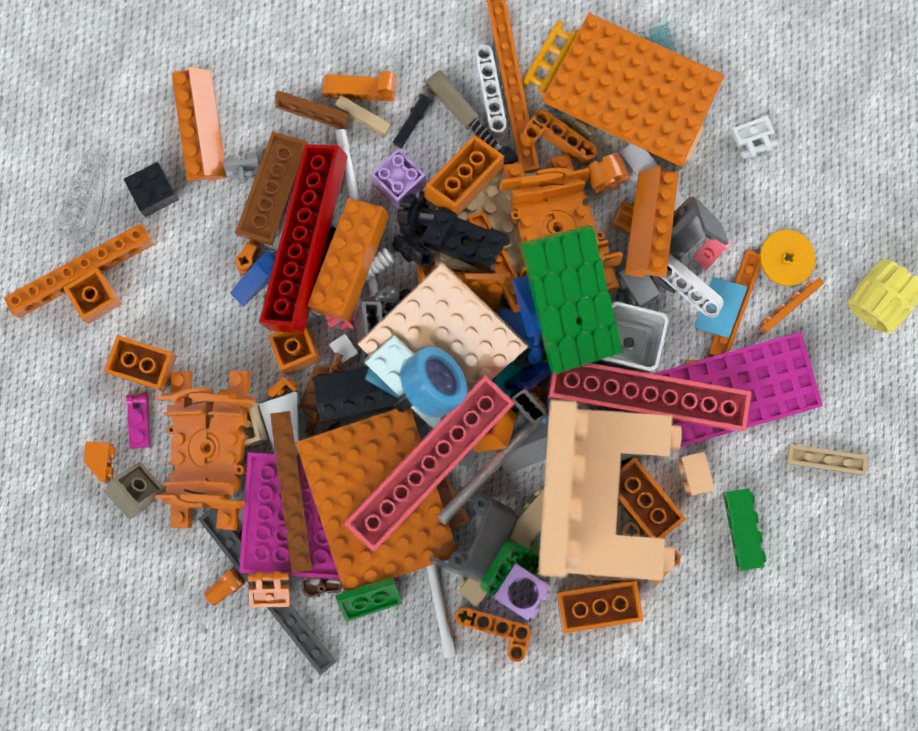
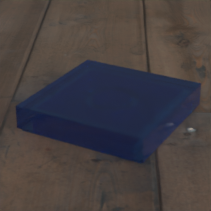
[503,363,552,390]

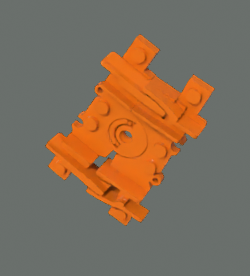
[499,154,623,292]
[155,370,255,530]

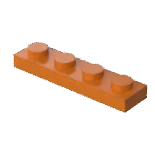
[758,277,825,335]

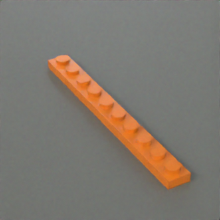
[486,0,539,172]

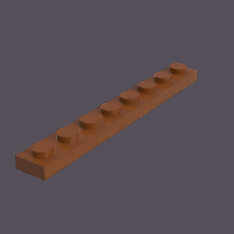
[270,411,312,573]

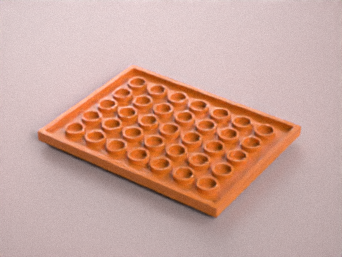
[542,13,725,167]
[295,408,457,591]

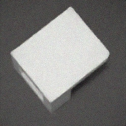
[329,334,359,363]

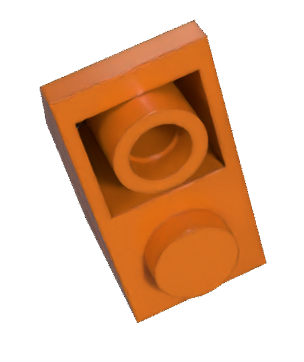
[83,441,116,483]

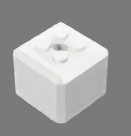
[596,302,669,374]

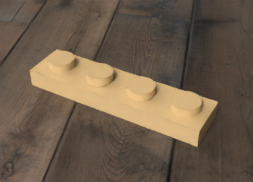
[786,444,868,476]

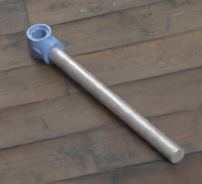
[437,394,561,524]

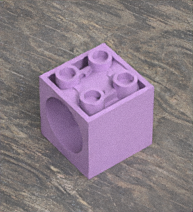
[371,148,426,209]
[493,563,550,620]

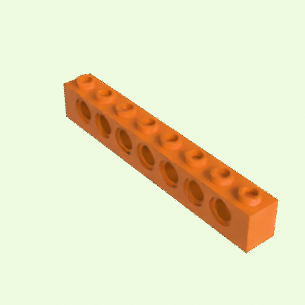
[3,223,155,318]

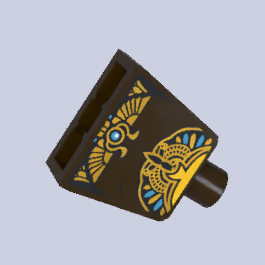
[510,377,549,425]

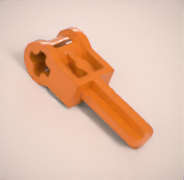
[235,240,261,275]

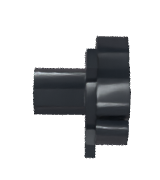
[397,191,438,237]

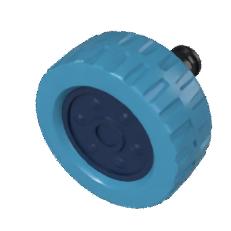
[394,347,467,417]

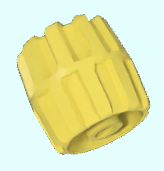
[848,259,918,334]

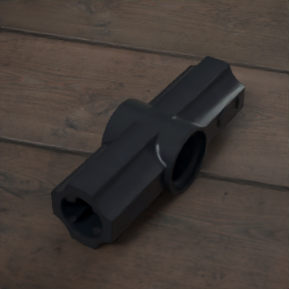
[392,234,434,267]

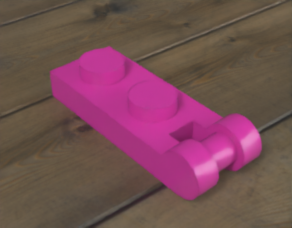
[126,393,151,449]

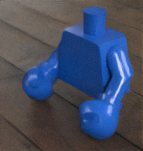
[497,309,544,364]

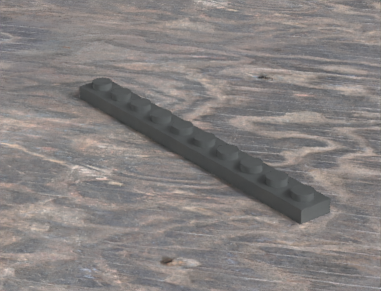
[198,508,336,675]

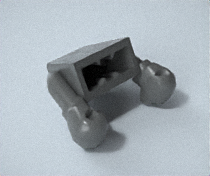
[355,286,400,342]

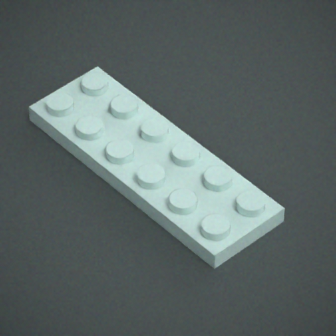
[365,335,445,428]

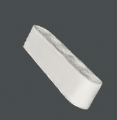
[476,45,506,138]
[661,253,724,317]

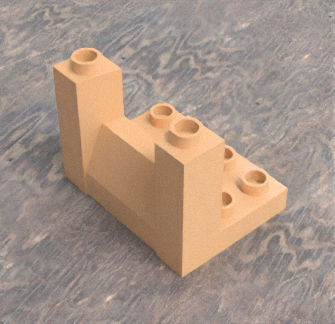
[539,400,682,580]

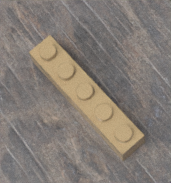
[335,95,392,137]

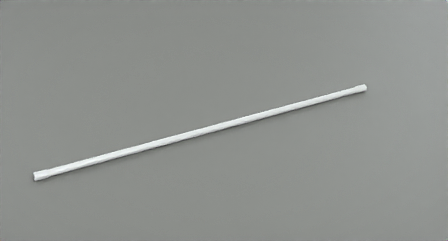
[335,129,456,658]

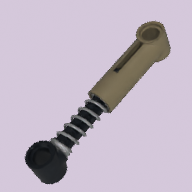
[424,70,518,165]

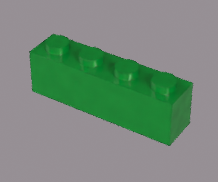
[723,488,766,571]

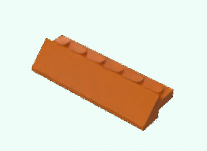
[171,67,227,182]
[624,166,679,278]

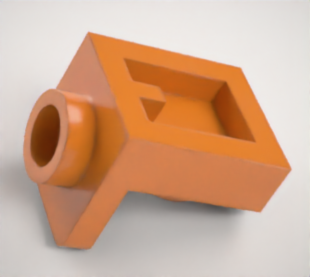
[266,376,299,399]

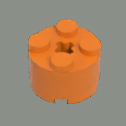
[586,153,631,195]

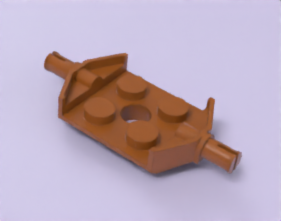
[298,353,343,435]

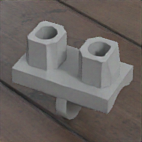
[223,153,259,183]

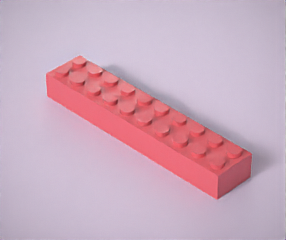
[547,363,751,432]
[344,375,515,552]

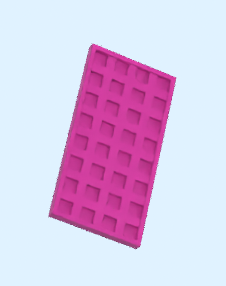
[653,332,823,447]

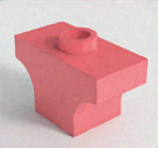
[692,239,731,270]

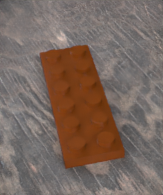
[235,132,308,246]

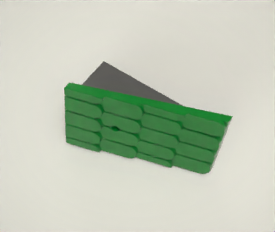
[520,225,622,374]

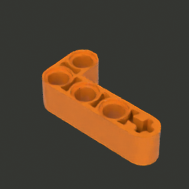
[322,71,396,102]
[520,109,597,165]
[455,607,531,662]

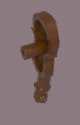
[301,576,343,598]

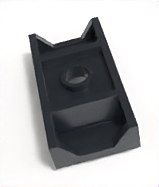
[421,207,510,274]

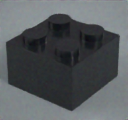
[124,161,179,217]

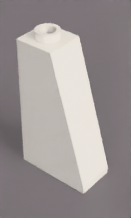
[259,392,301,456]

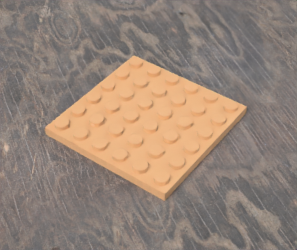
[358,262,528,391]

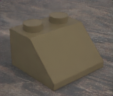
[104,462,165,520]

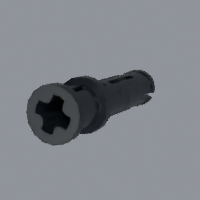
[392,94,434,149]

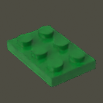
[335,577,403,622]

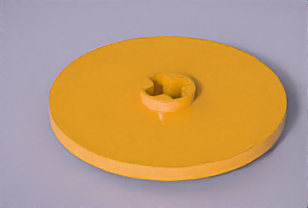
[759,230,815,286]

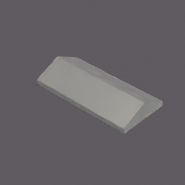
[496,420,549,475]

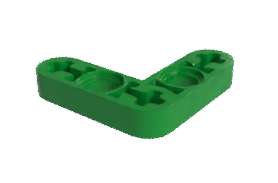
[480,540,539,595]

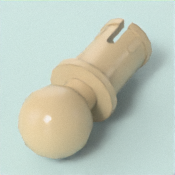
[562,113,594,140]

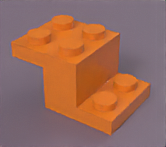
[456,274,505,309]

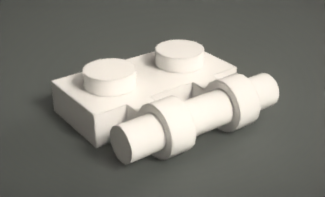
[731,116,779,159]

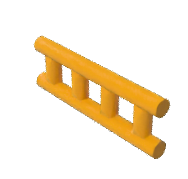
[522,20,578,95]

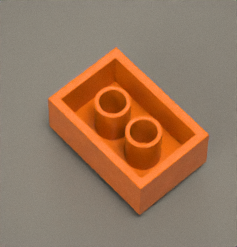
[103,335,177,392]

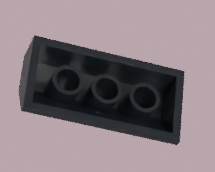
[312,366,396,421]

